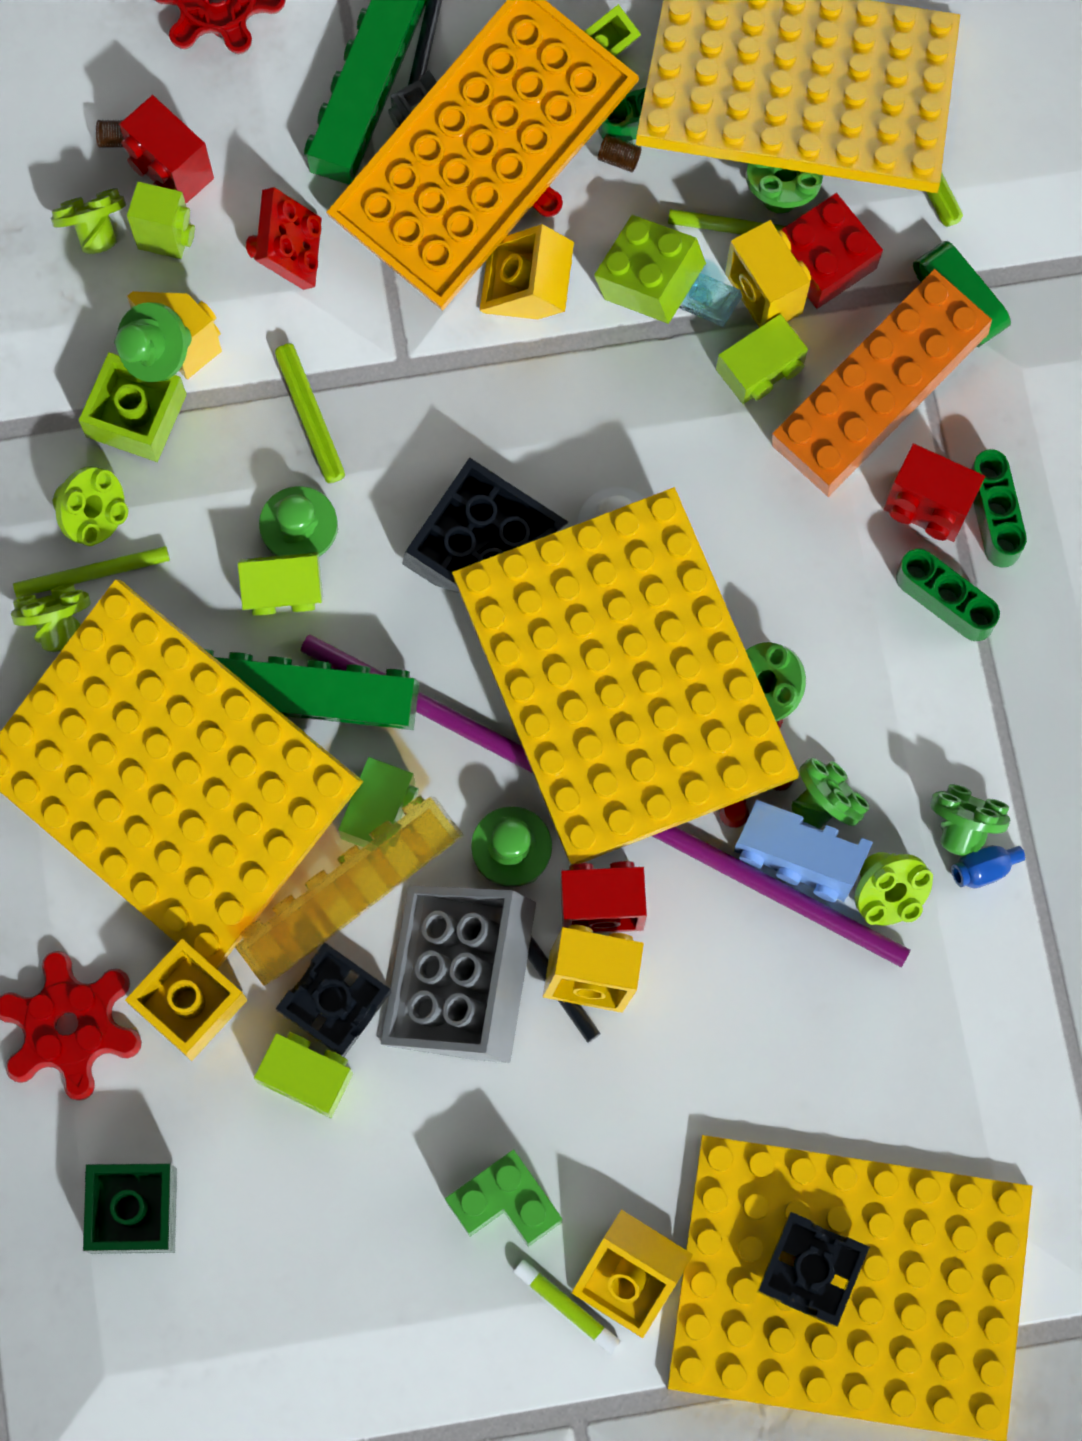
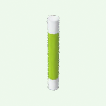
[513,1259,621,1354]

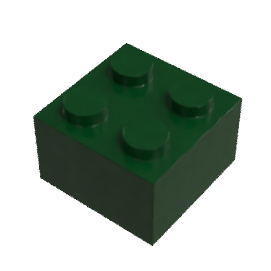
[83,1163,177,1254]

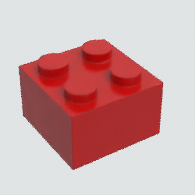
[119,94,214,204]
[781,192,883,309]
[883,443,985,542]
[560,861,647,933]

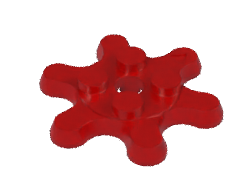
[154,0,286,55]
[0,951,142,1101]

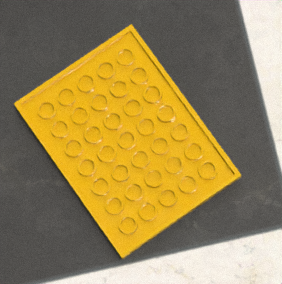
[636,0,961,193]
[452,487,799,865]
[0,579,364,970]
[667,1135,1033,1441]

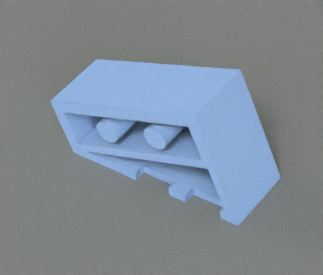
[734,800,873,902]

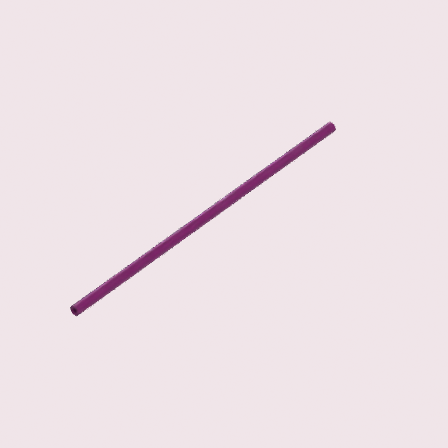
[300,634,911,968]

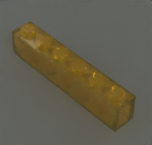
[234,795,464,986]

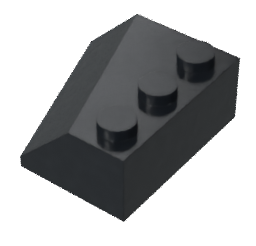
[402,457,568,593]

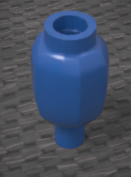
[951,845,1025,889]

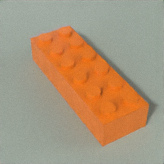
[772,269,992,497]

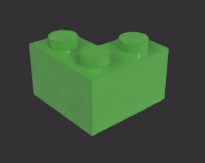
[445,1149,563,1247]

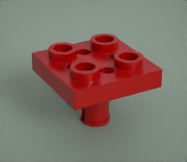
[246,187,322,290]

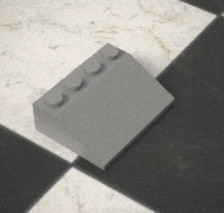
[381,885,536,1063]

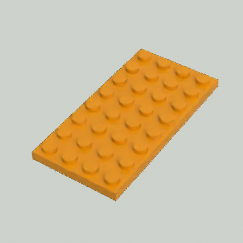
[326,0,639,311]

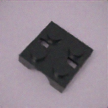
[275,942,391,1057]
[757,1212,870,1327]

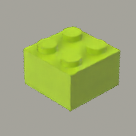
[594,215,706,324]
[78,352,187,462]

